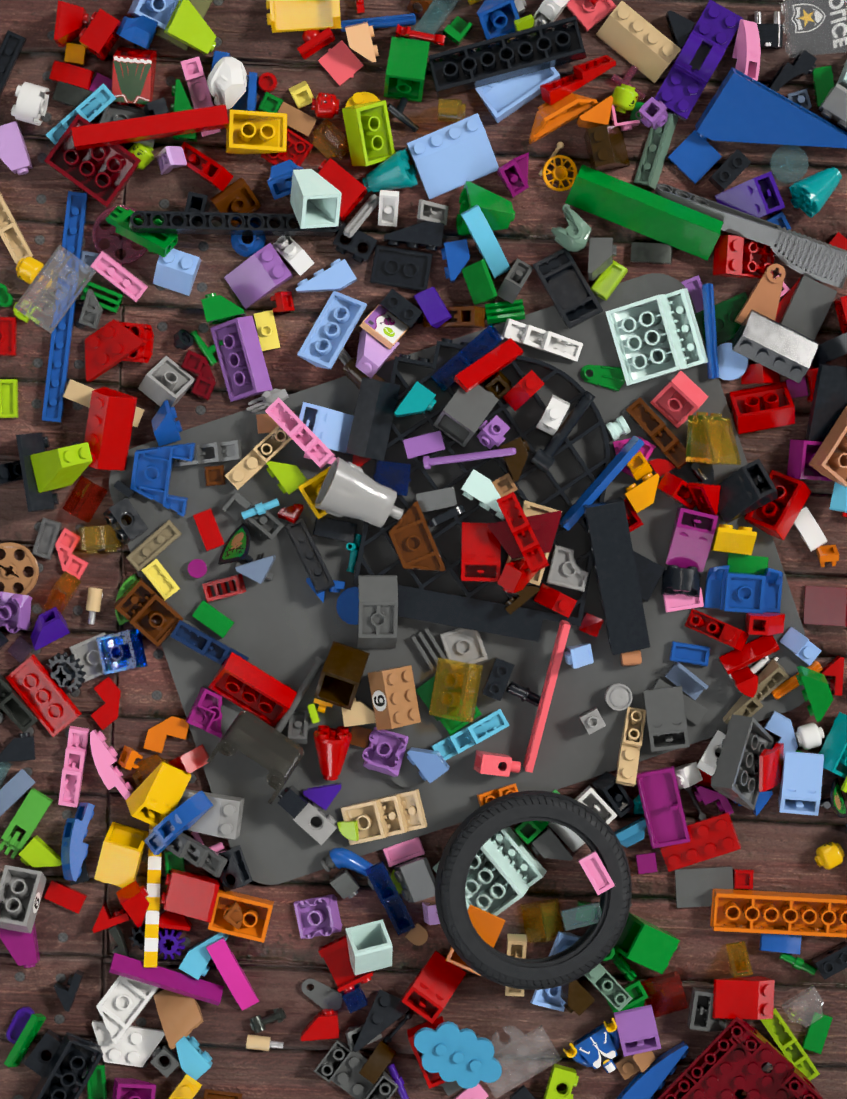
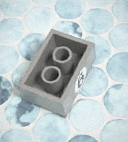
[0,865,47,934]

